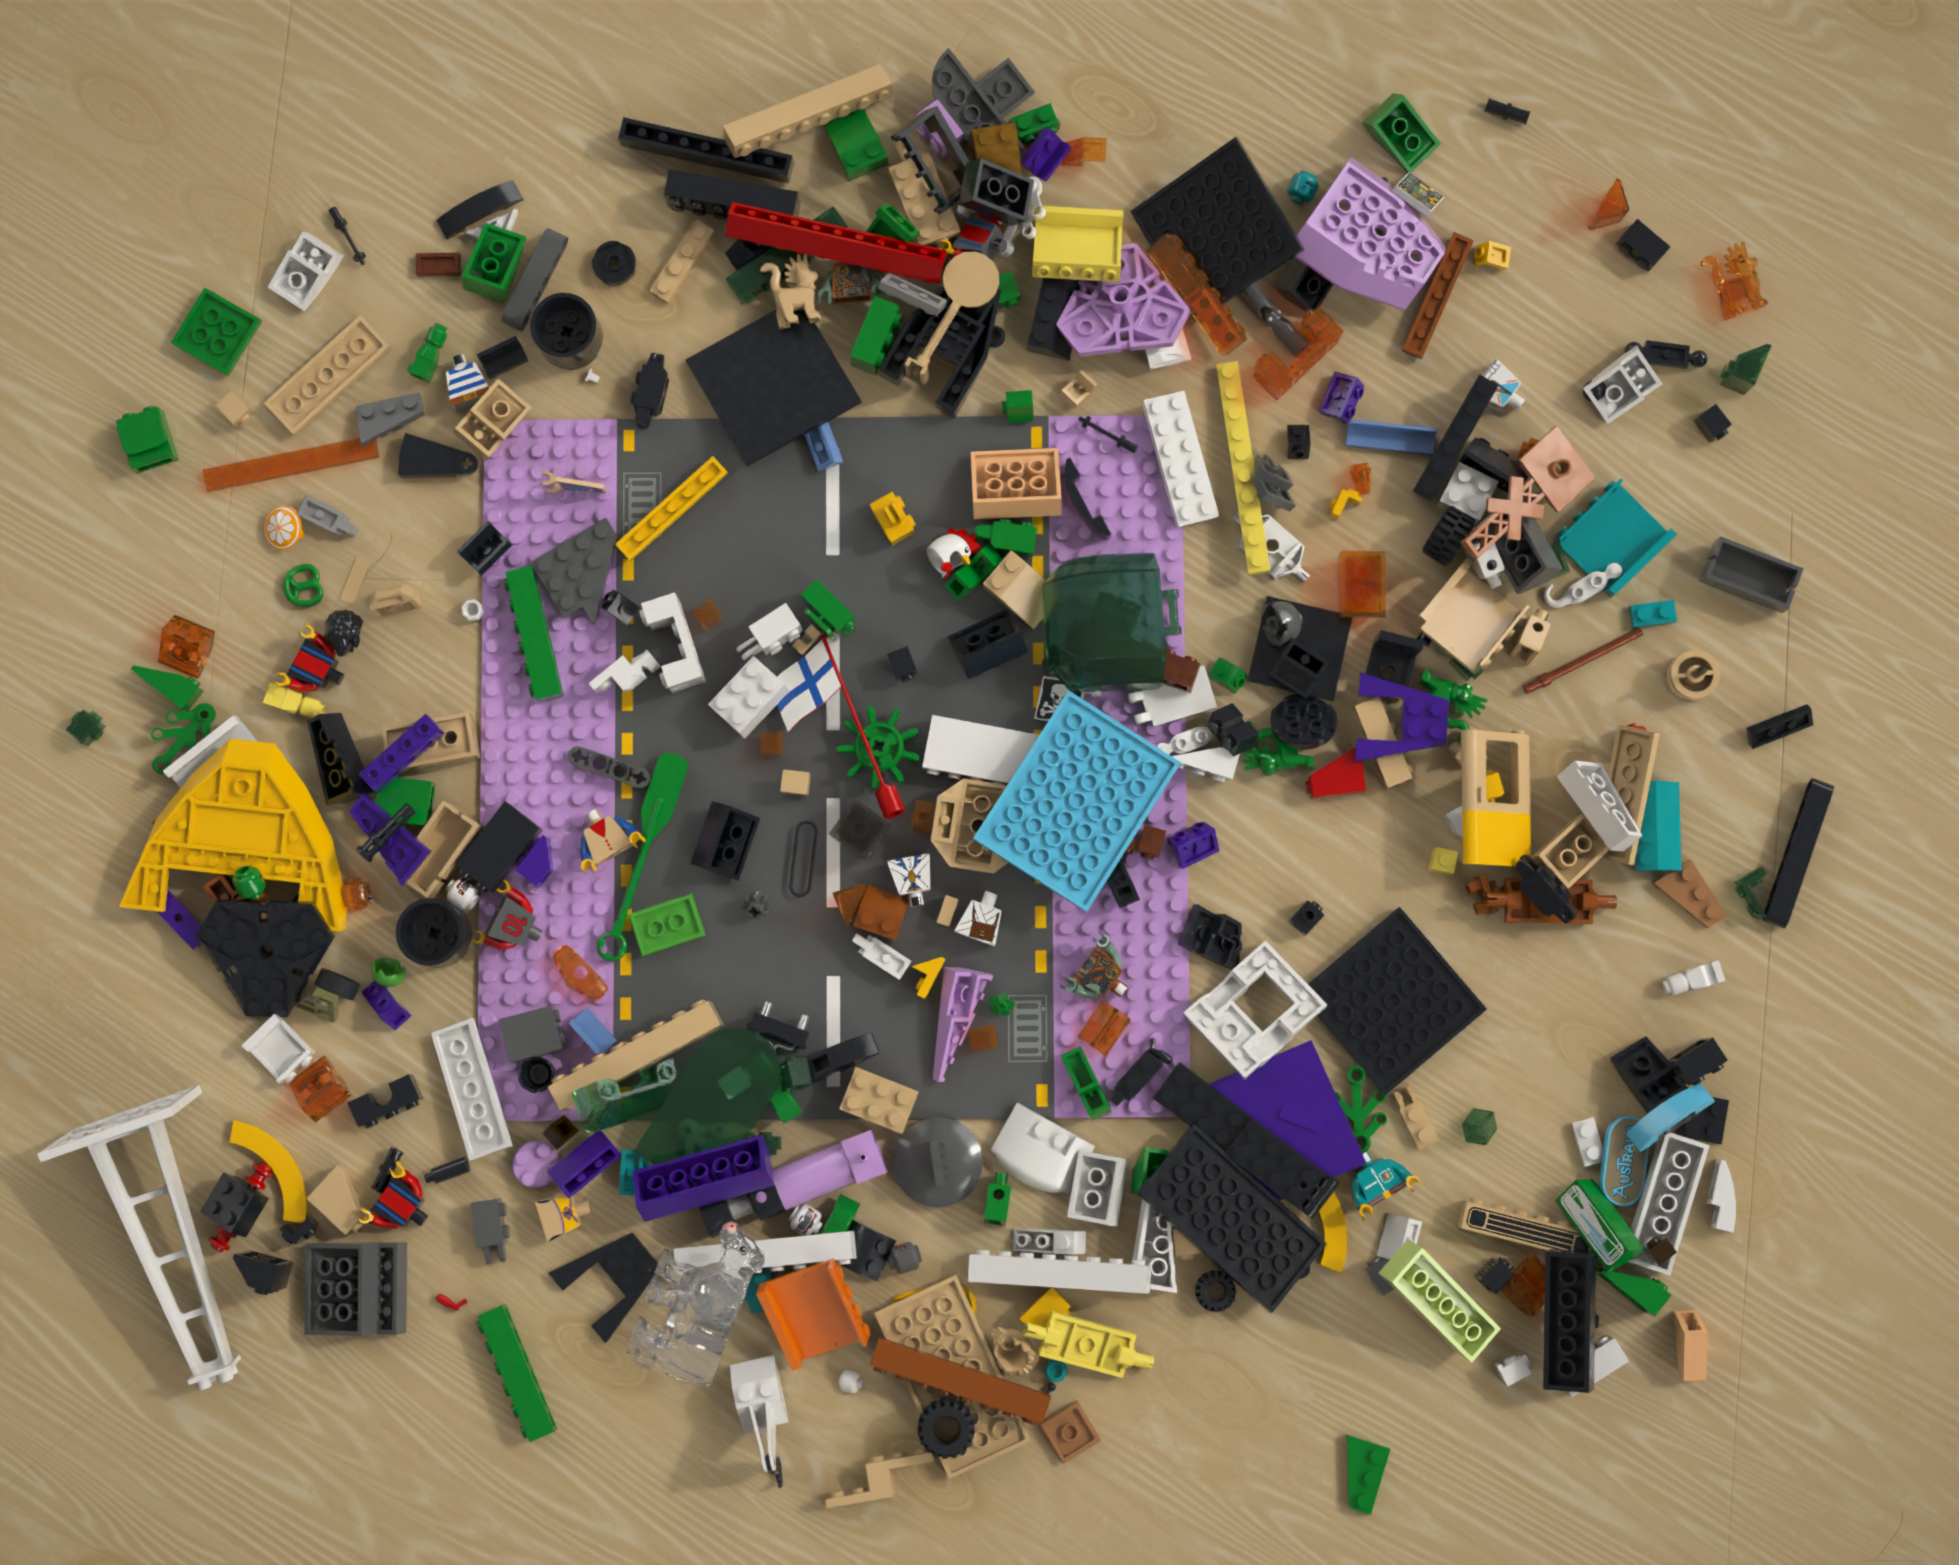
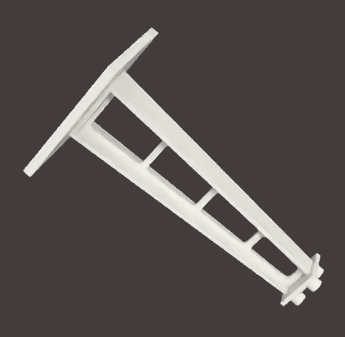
[37,1085,241,1391]

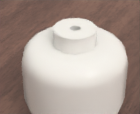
[839,1370,863,1394]

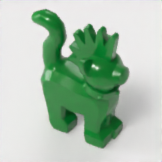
[1420,669,1488,741]
[1242,721,1314,776]

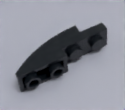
[788,1033,880,1091]

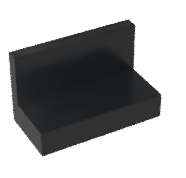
[476,336,529,379]

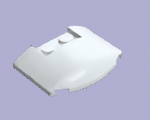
[991,1102,1095,1193]

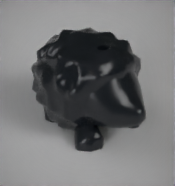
[324,610,363,657]

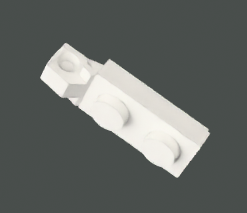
[852,933,912,980]

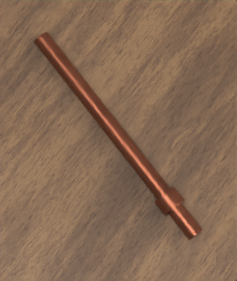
[1523,627,1643,694]

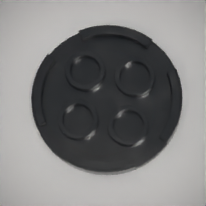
[1270,694,1337,749]

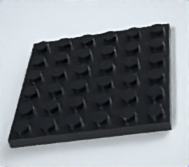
[1130,137,1305,322]
[1308,907,1487,1096]

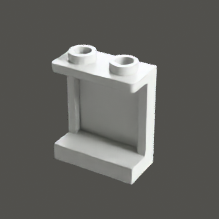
[241,1014,316,1084]

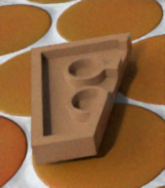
[1652,860,1727,928]

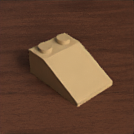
[983,550,1062,630]

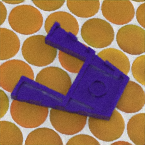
[1355,673,1448,762]

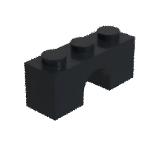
[348,1074,424,1129]

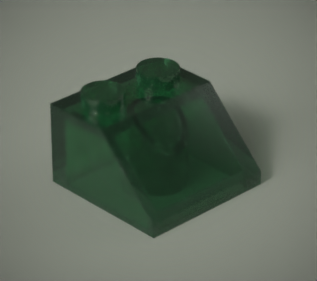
[1720,344,1772,395]

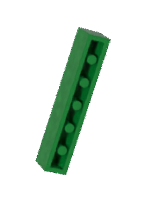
[503,566,564,702]
[477,1304,558,1442]

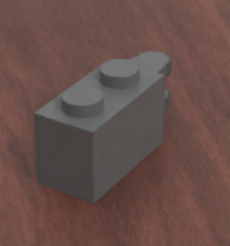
[471,1198,510,1264]

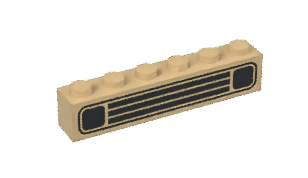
[1458,1198,1592,1252]

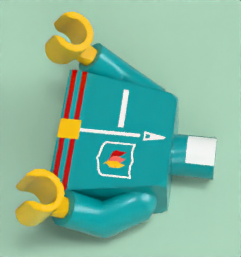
[1352,1151,1422,1221]

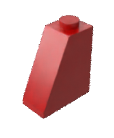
[1305,747,1366,799]

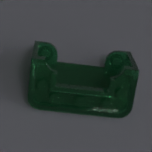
[571,1058,677,1133]

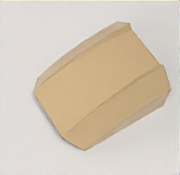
[369,583,422,617]

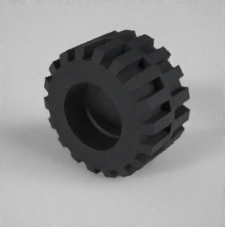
[1422,506,1475,566]
[917,1398,975,1459]

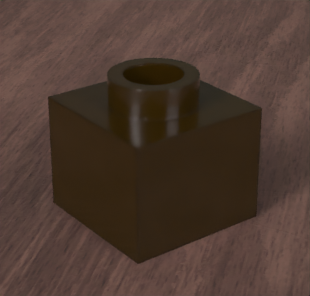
[542,1115,579,1150]
[1645,1236,1677,1266]

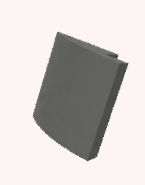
[304,1242,407,1336]

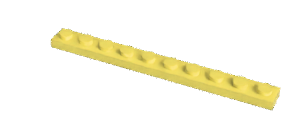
[1216,361,1270,575]

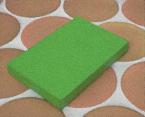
[628,893,706,957]

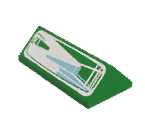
[1555,1179,1646,1273]

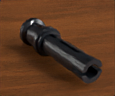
[356,803,416,862]

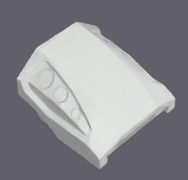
[1145,328,1191,370]

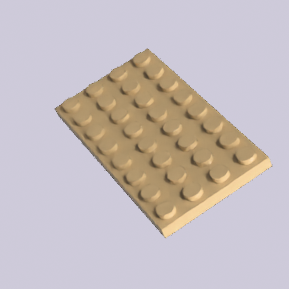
[874,1274,1031,1479]

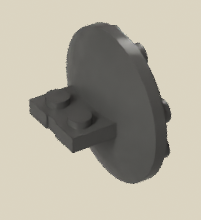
[893,1117,983,1207]

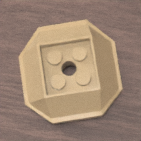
[931,778,1008,874]

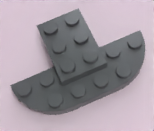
[932,48,1035,158]

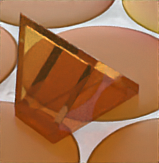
[832,883,868,926]

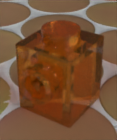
[910,799,936,835]

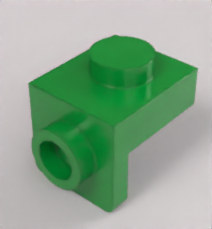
[1208,657,1247,694]

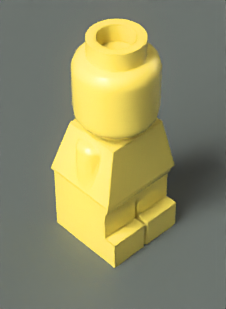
[263,683,325,718]

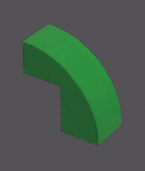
[944,544,1003,602]

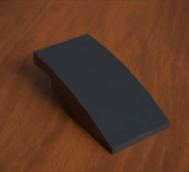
[1610,1036,1702,1135]

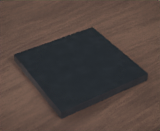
[1247,596,1353,702]

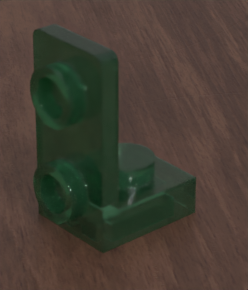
[1734,867,1767,920]

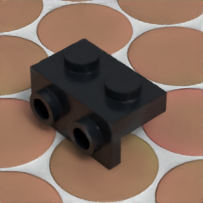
[457,521,512,576]

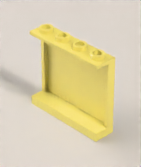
[1032,206,1123,282]

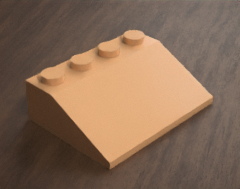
[971,448,1062,519]

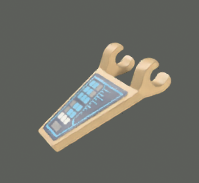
[541,471,607,494]

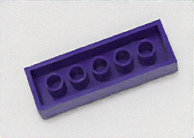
[633,1135,774,1222]

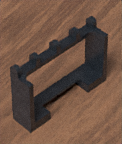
[891,106,970,215]

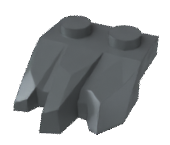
[1253,454,1296,512]

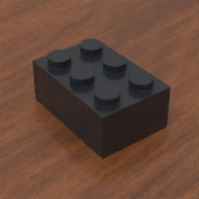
[958,158,1034,226]

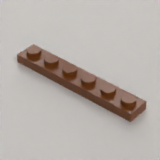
[1401,232,1474,359]

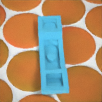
[1626,1083,1715,1152]

